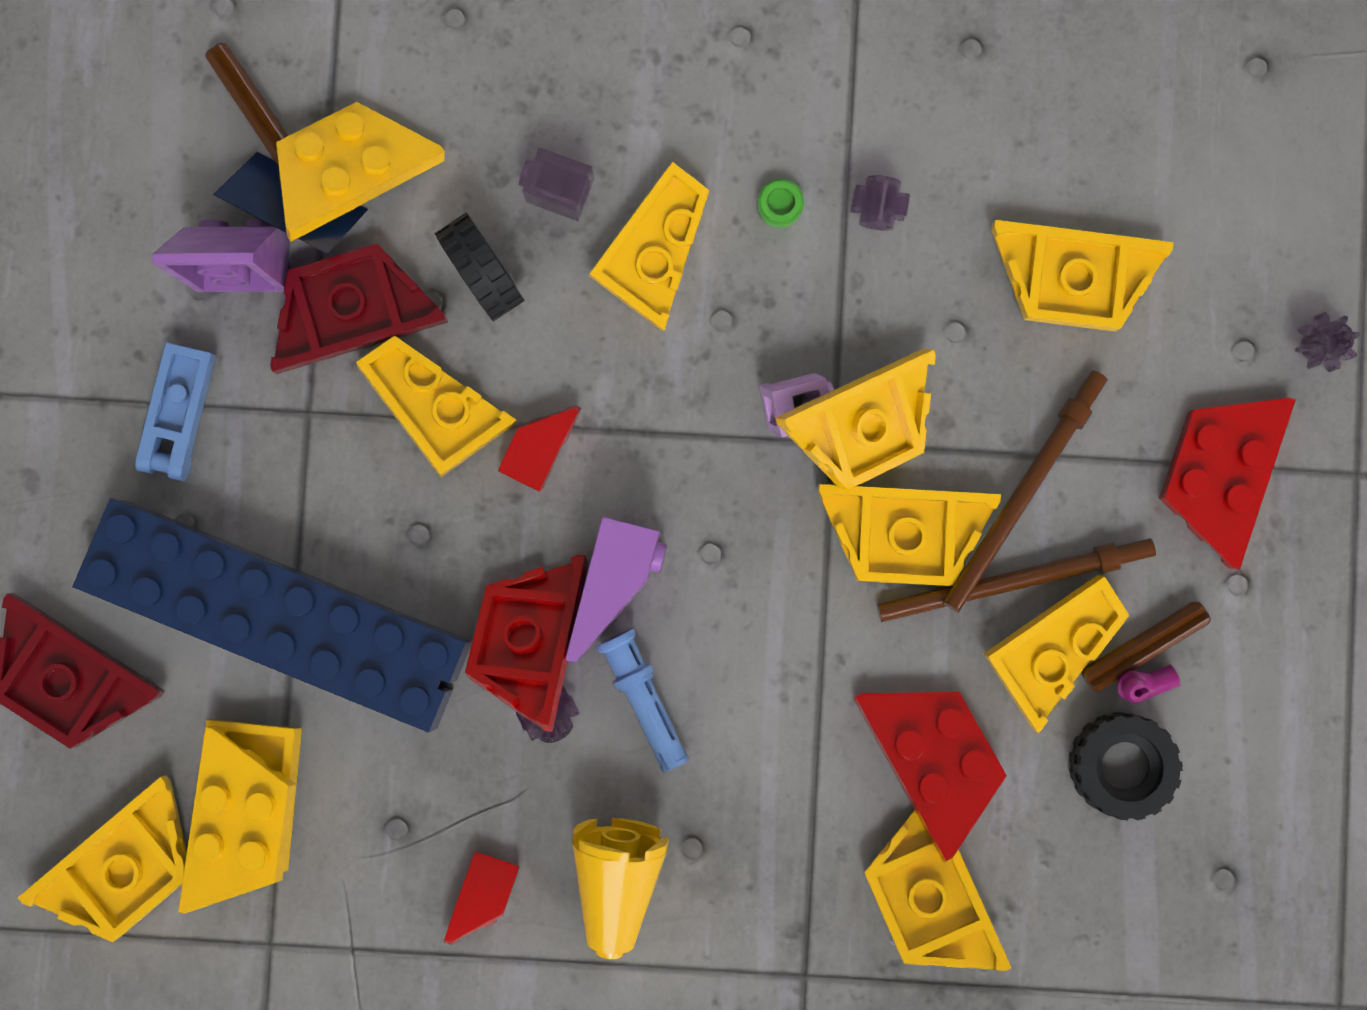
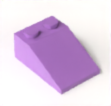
[152,219,290,292]
[565,517,667,663]

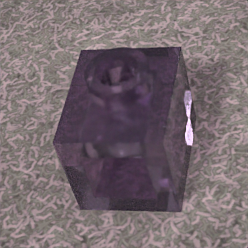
[519,147,594,221]

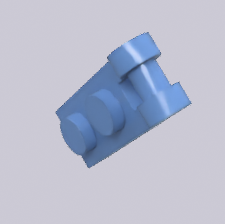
[135,342,216,482]

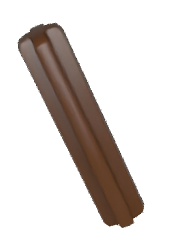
[205,43,288,165]
[1082,602,1211,691]

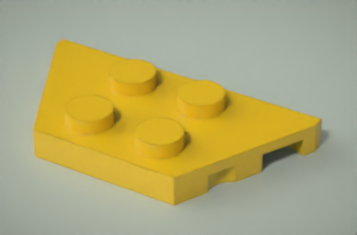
[276,102,445,242]
[991,220,1174,332]
[775,348,936,490]
[818,484,1001,586]
[178,726,296,914]
[18,775,187,942]
[863,810,1012,971]

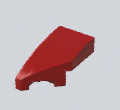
[498,405,582,492]
[444,851,520,945]

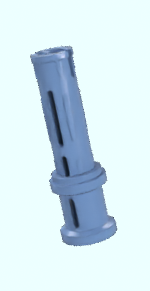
[595,628,690,772]

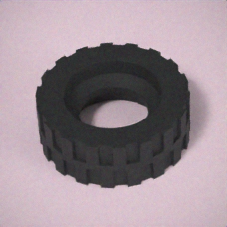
[434,212,525,322]
[1069,712,1183,821]

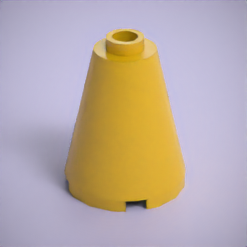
[572,818,669,959]

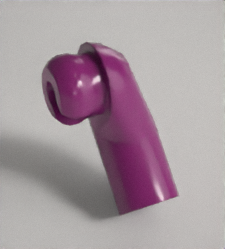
[1117,664,1181,703]

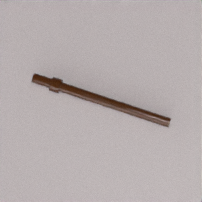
[943,370,1108,613]
[877,538,1156,622]

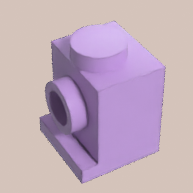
[759,373,834,437]

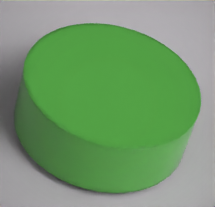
[757,179,804,228]

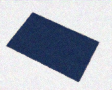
[213,152,368,254]

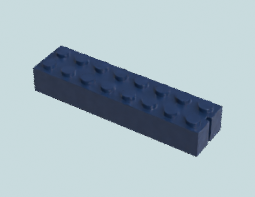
[72,498,472,733]

